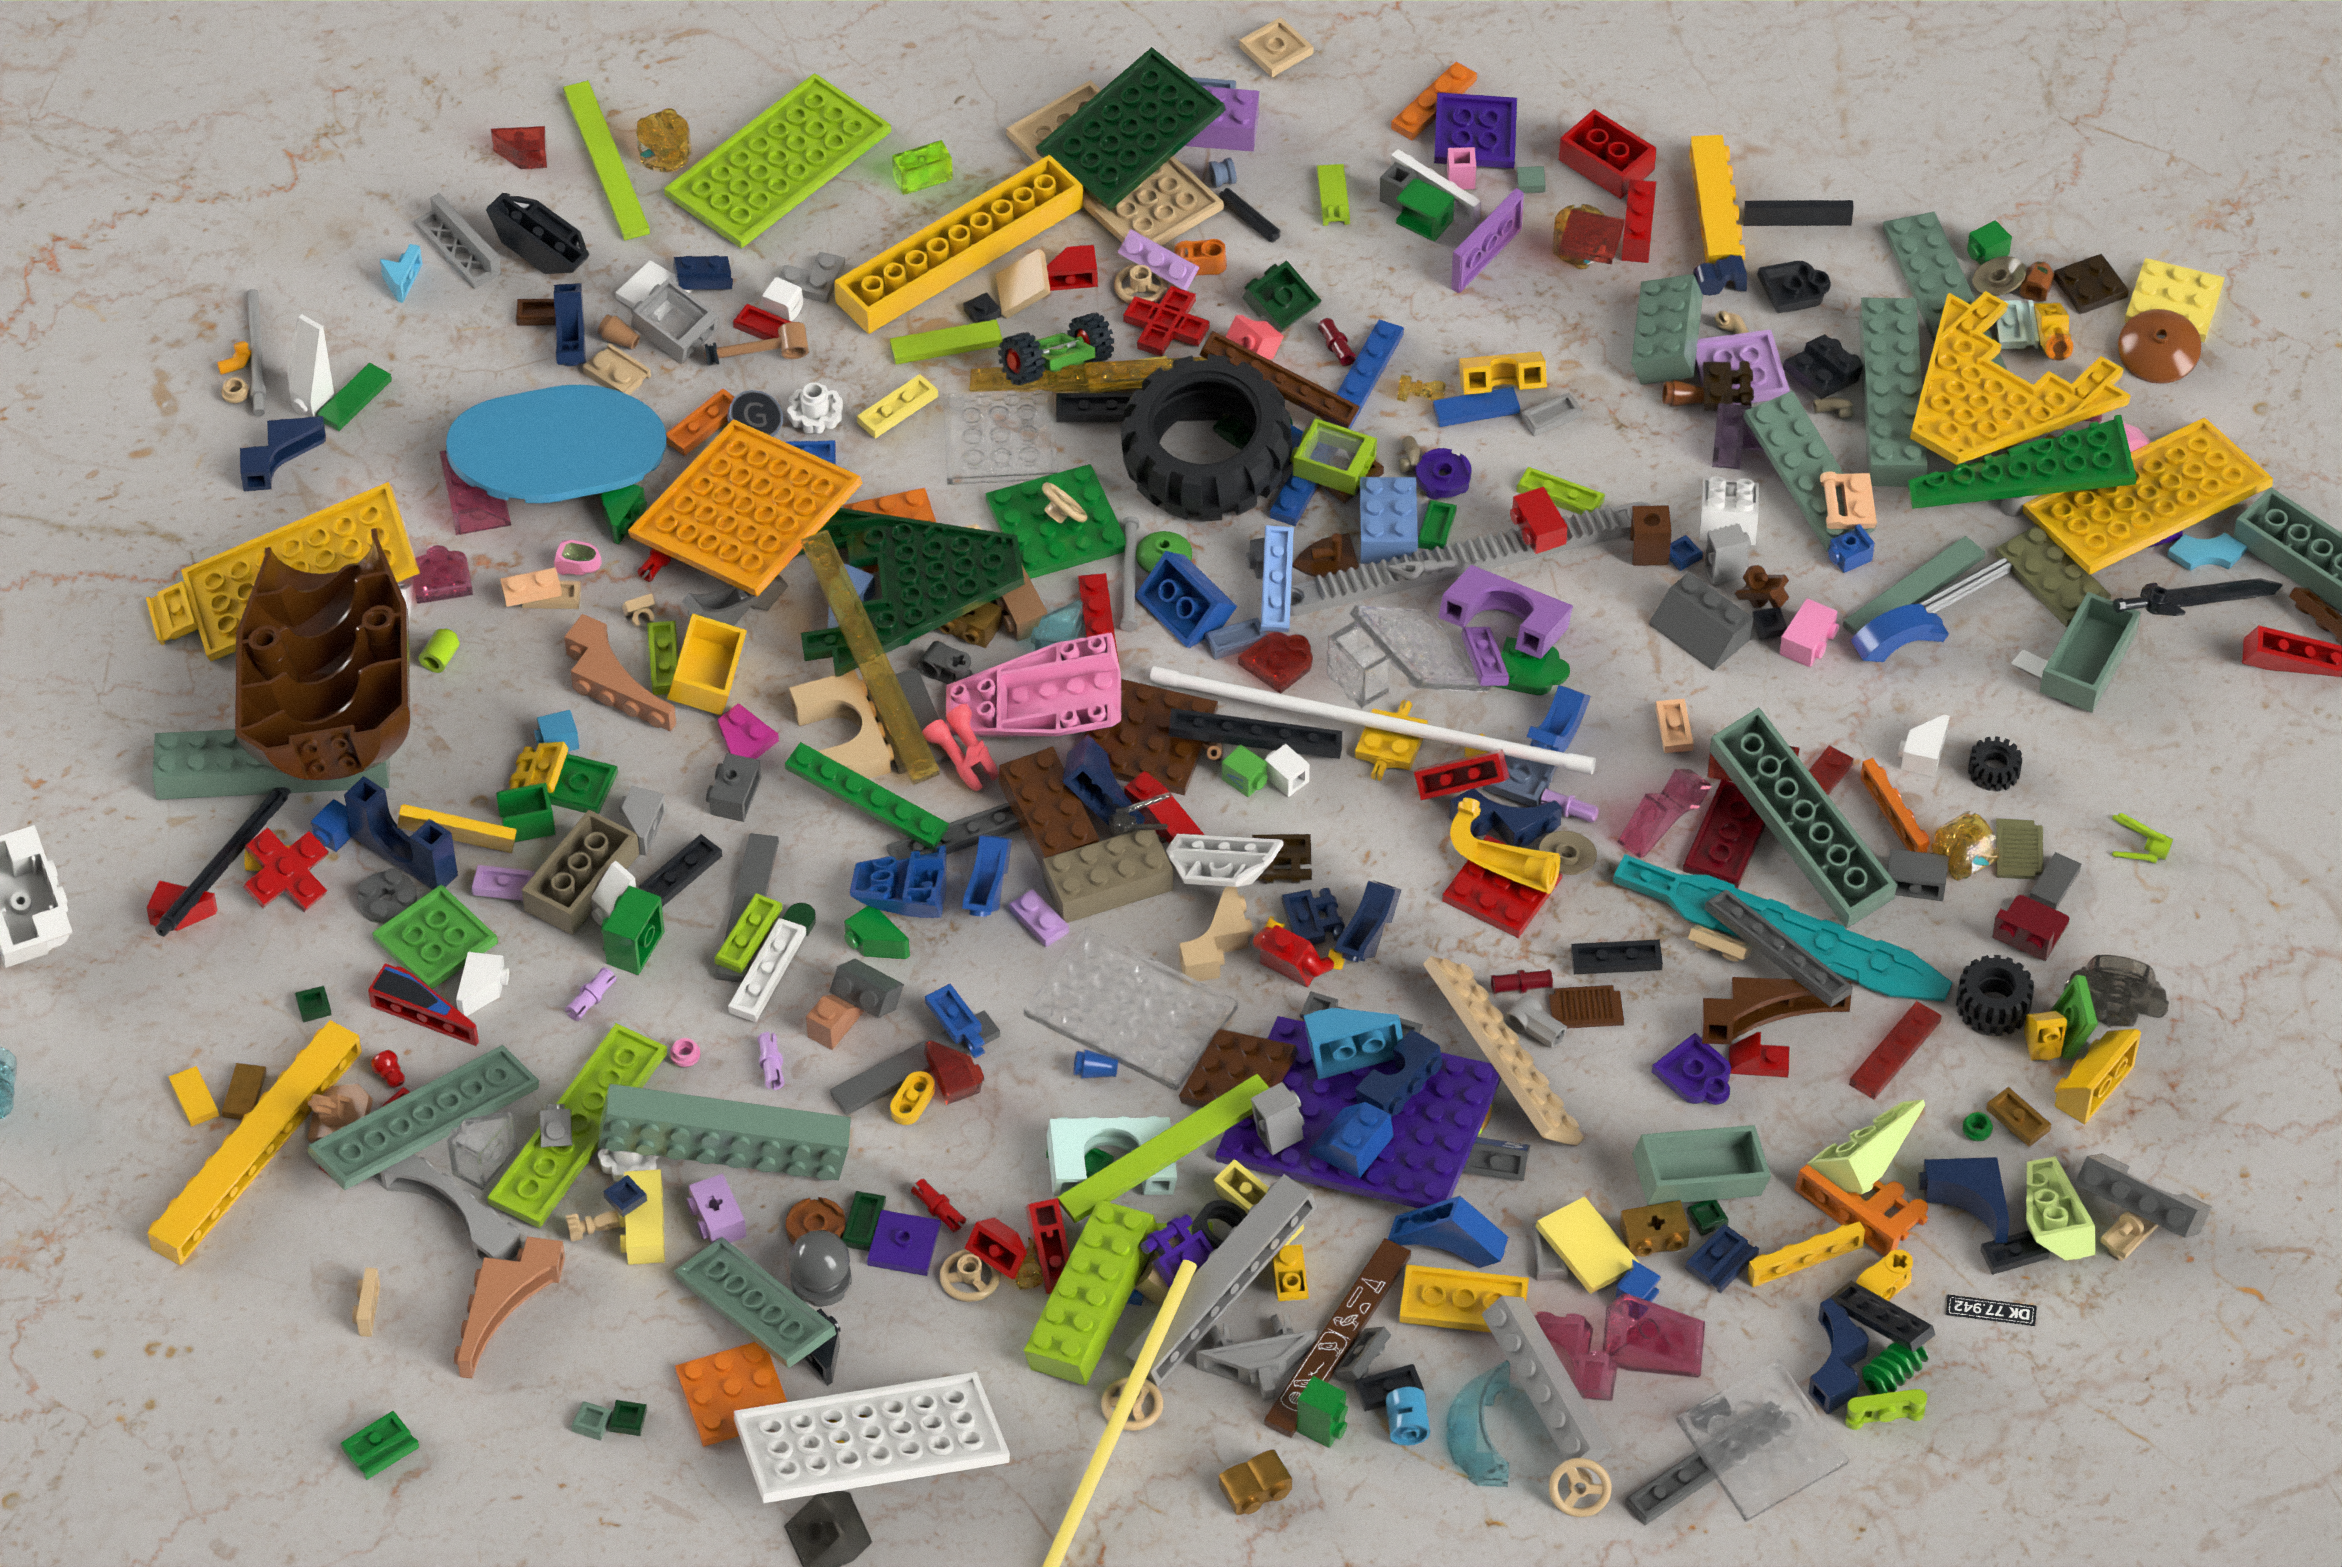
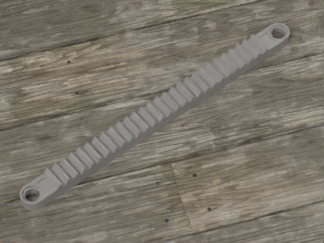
[1290,502,1651,616]

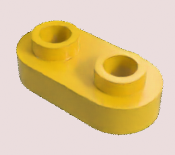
[890,1071,935,1125]

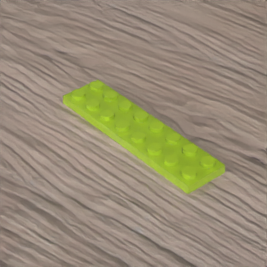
[487,1023,668,1229]

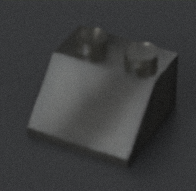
[784,1491,872,1567]

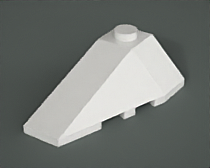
[286,314,334,417]

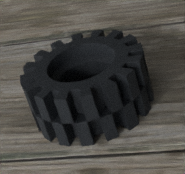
[1968,736,2023,792]

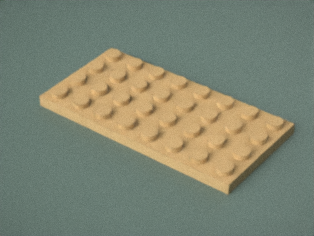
[1006,80,1224,246]

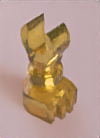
[1397,374,1446,402]
[1015,1237,1044,1290]

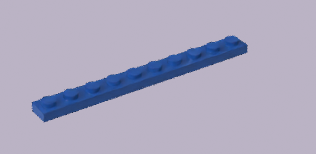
[1270,319,1404,527]

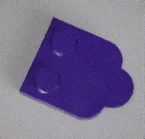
[1652,1033,1731,1105]

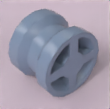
[1209,157,1237,188]

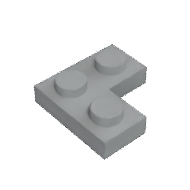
[779,251,845,303]

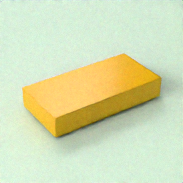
[168,1066,219,1127]

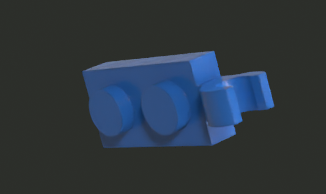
[925,983,985,1058]

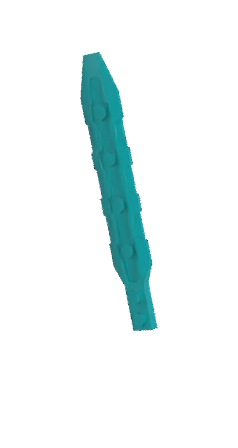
[1613,854,1953,1002]

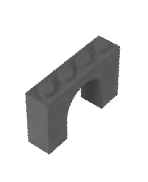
[2074,1153,2212,1238]

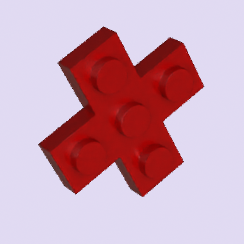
[1123,286,1210,356]
[243,827,329,912]

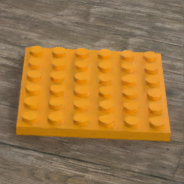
[628,419,863,597]

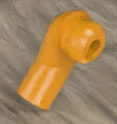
[217,341,251,375]

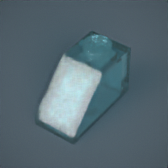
[1031,601,1083,651]

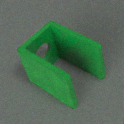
[1396,178,1455,242]
[496,783,556,843]

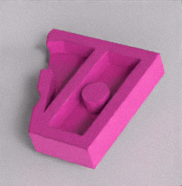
[718,703,779,759]

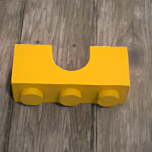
[1459,351,1547,395]

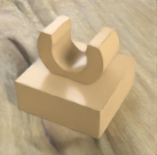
[622,593,655,627]

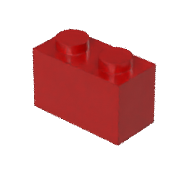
[1510,486,1568,554]

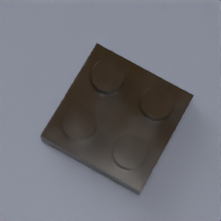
[2054,254,2129,314]

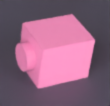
[1447,147,1476,190]

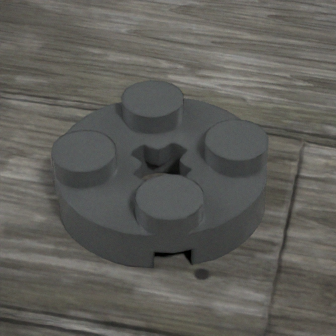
[357,868,417,924]

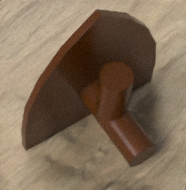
[1292,533,1359,578]

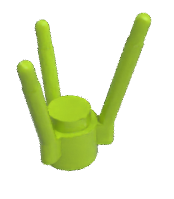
[2112,813,2173,864]

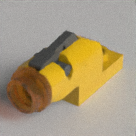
[2034,303,2074,361]

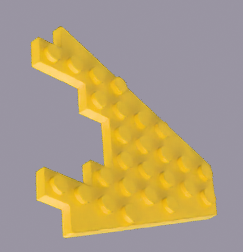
[1910,291,2131,465]

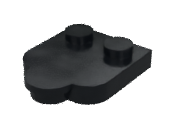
[1757,261,1831,313]

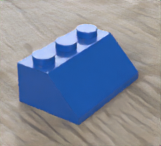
[1135,551,1237,648]

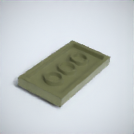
[1994,524,2111,627]

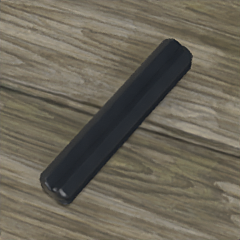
[1219,188,1281,243]

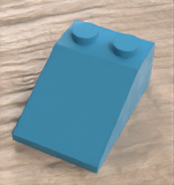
[1303,1008,1403,1079]

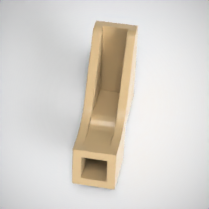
[1179,886,1253,984]

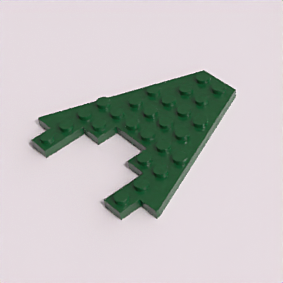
[796,508,1025,677]

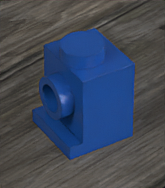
[1828,524,1875,573]

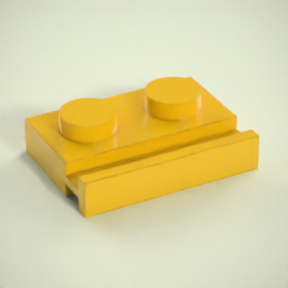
[146,581,198,645]

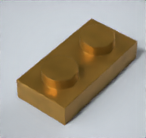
[1986,1086,2052,1147]

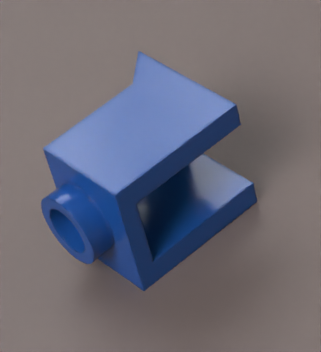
[1615,1259,1661,1318]

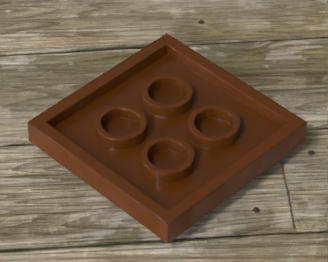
[1179,1028,1299,1120]

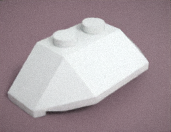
[1166,834,1284,887]

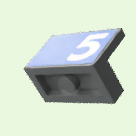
[1464,1137,1531,1181]

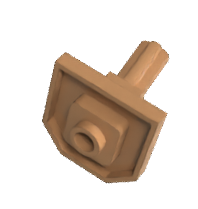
[307,1084,373,1144]

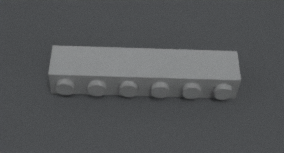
[1481,1296,1612,1462]

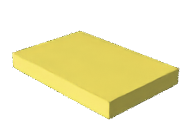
[1535,1196,1639,1294]

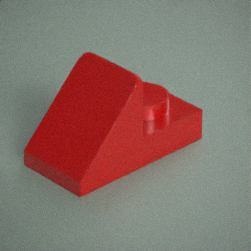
[1728,1032,1790,1078]

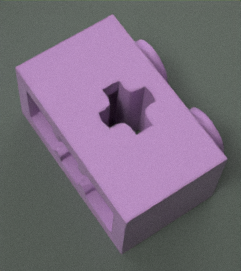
[686,1173,747,1245]

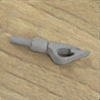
[1387,559,1455,580]

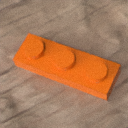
[666,388,735,456]

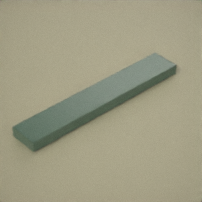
[1843,536,1985,636]

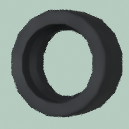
[1191,1200,1247,1250]

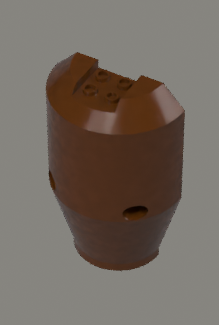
[235,528,410,780]

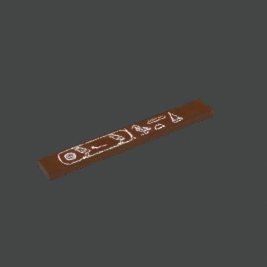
[1264,1238,1411,1438]

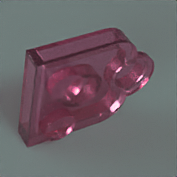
[412,545,473,604]

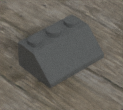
[1649,572,1753,671]

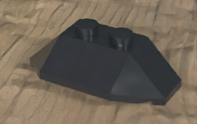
[486,193,589,274]

